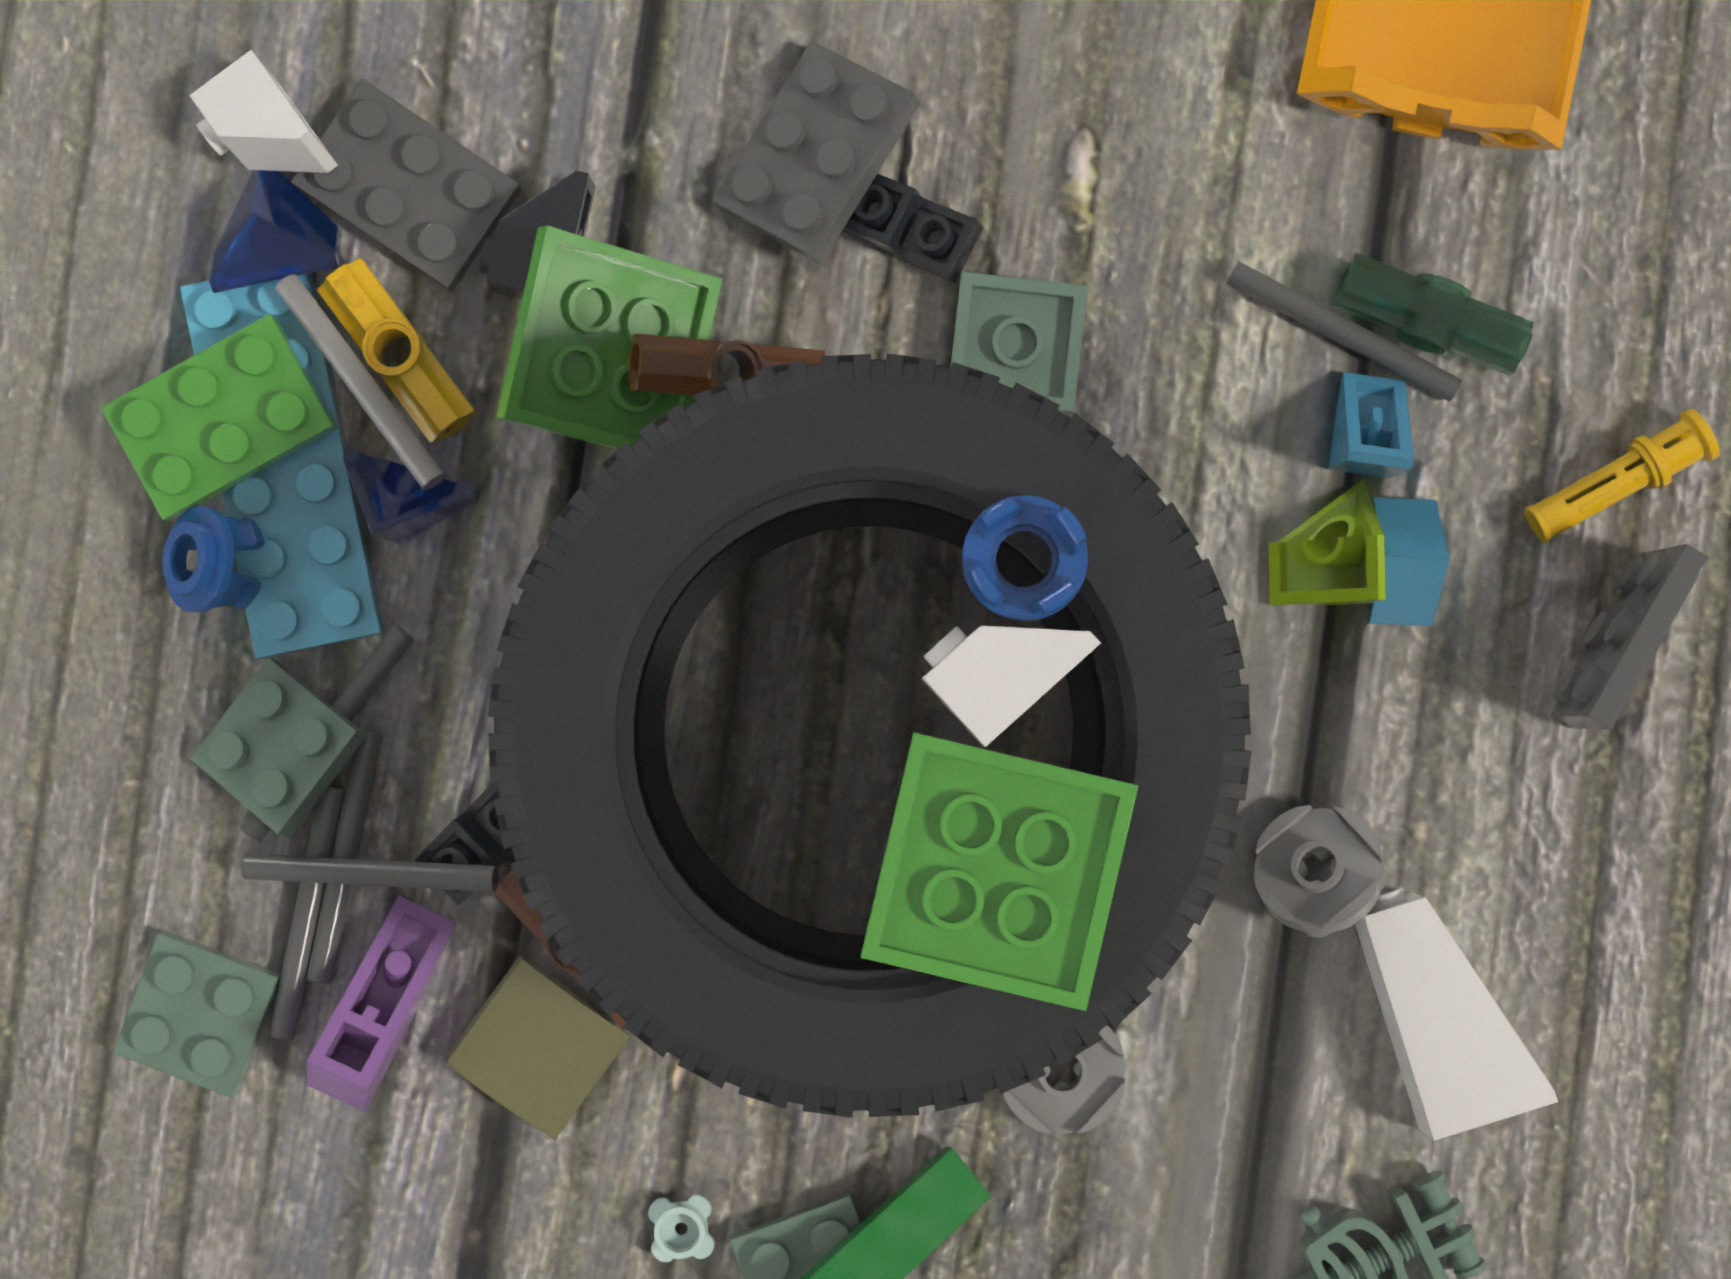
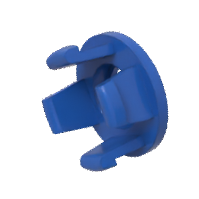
[962,495,1088,621]
[162,506,265,613]

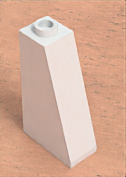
[1355,886,1558,1141]

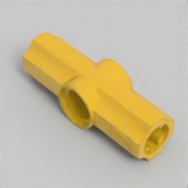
[317,258,477,445]

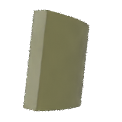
[444,955,631,1140]

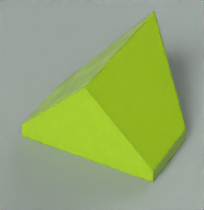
[1268,479,1386,606]

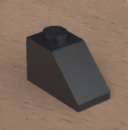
[480,170,596,299]

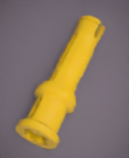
[1524,408,1720,544]

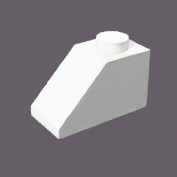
[189,50,338,173]
[921,626,1101,747]

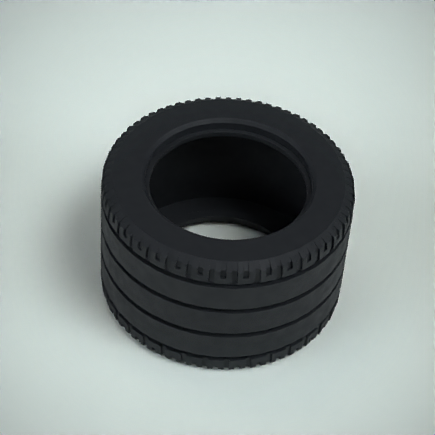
[488,353,1252,1118]

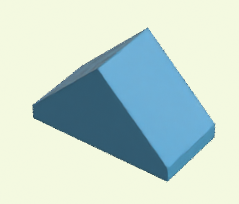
[1328,372,1414,478]
[1366,497,1450,626]

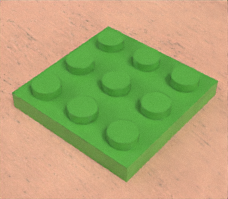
[496,226,723,449]
[861,732,1138,1011]

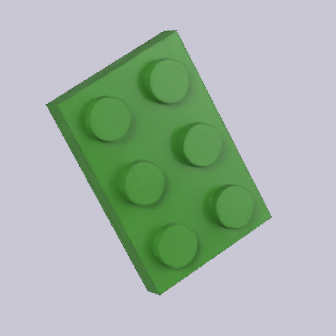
[101,314,338,522]

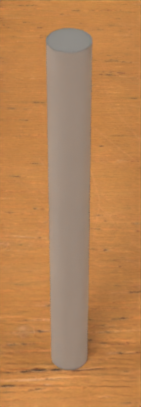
[275,274,445,490]

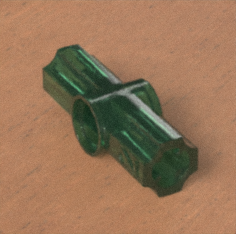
[1332,253,1534,376]

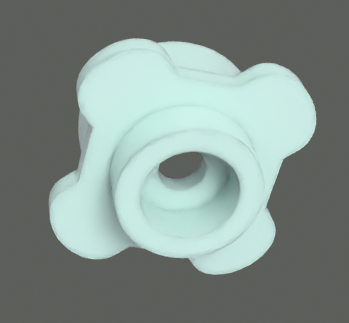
[648,1194,715,1262]

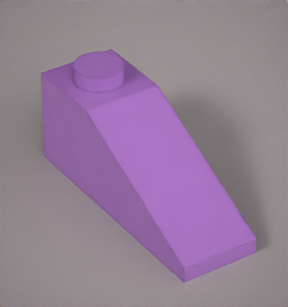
[306,896,456,1112]

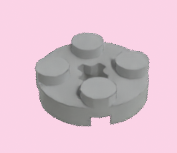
[1253,805,1386,938]
[1003,1025,1126,1135]

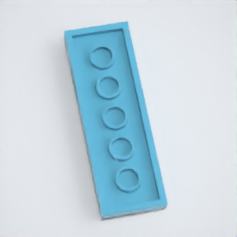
[180,261,385,659]

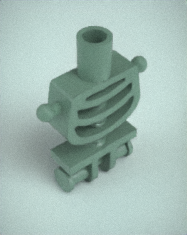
[1292,1170,1487,1279]

